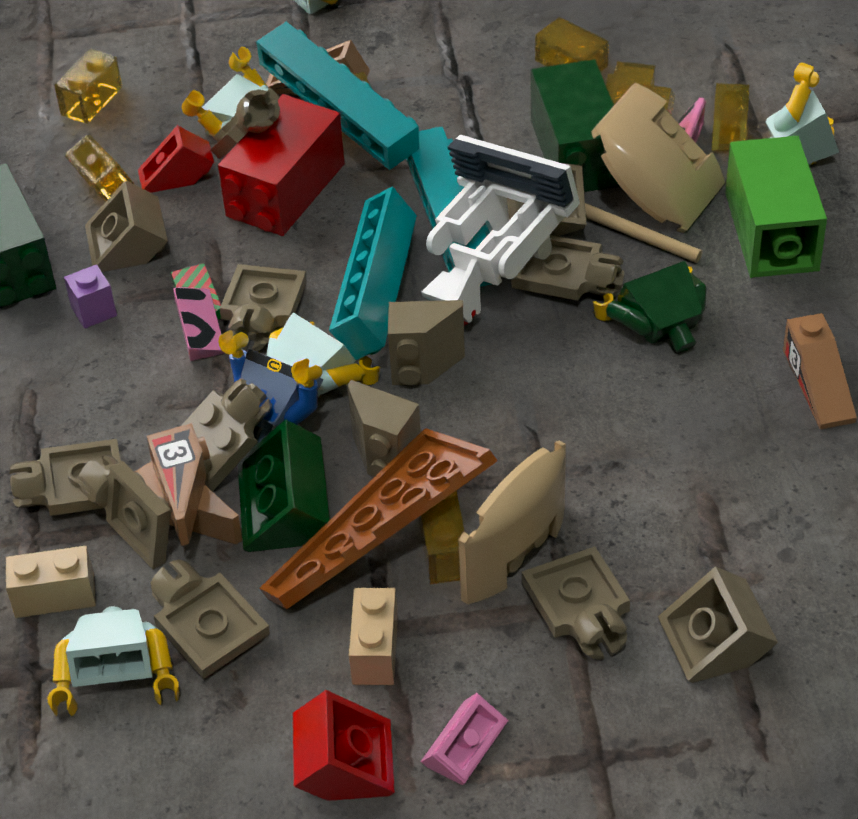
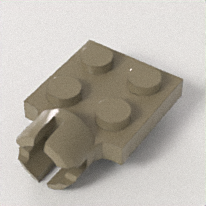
[210,88,280,159]
[511,235,624,300]
[220,264,307,351]
[181,378,272,492]
[9,439,121,516]
[78,455,171,569]
[521,547,630,660]
[151,559,270,679]

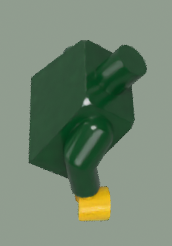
[593,261,707,353]

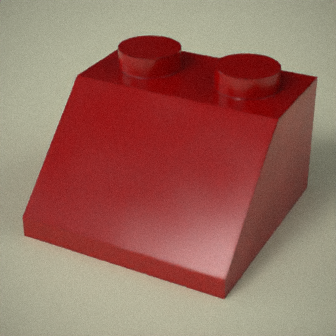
[293,690,395,801]

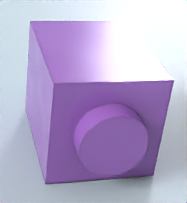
[64,264,117,329]

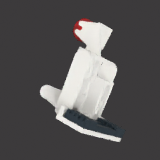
[421,135,580,326]

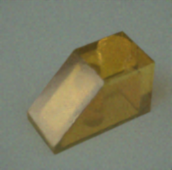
[712,83,750,151]

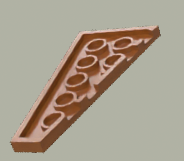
[259,428,498,609]

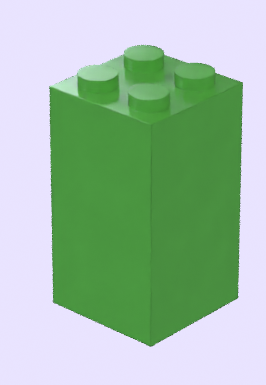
[725,136,827,278]

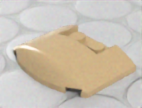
[591,83,725,233]
[459,440,566,604]

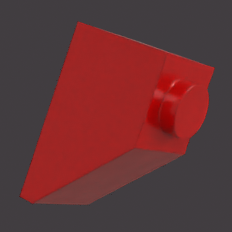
[138,125,214,193]

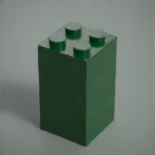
[531,59,620,192]
[0,163,57,308]

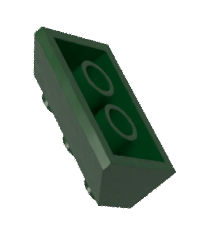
[237,419,330,552]

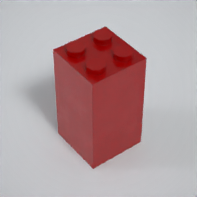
[218,94,345,236]

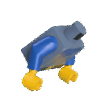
[218,330,323,443]

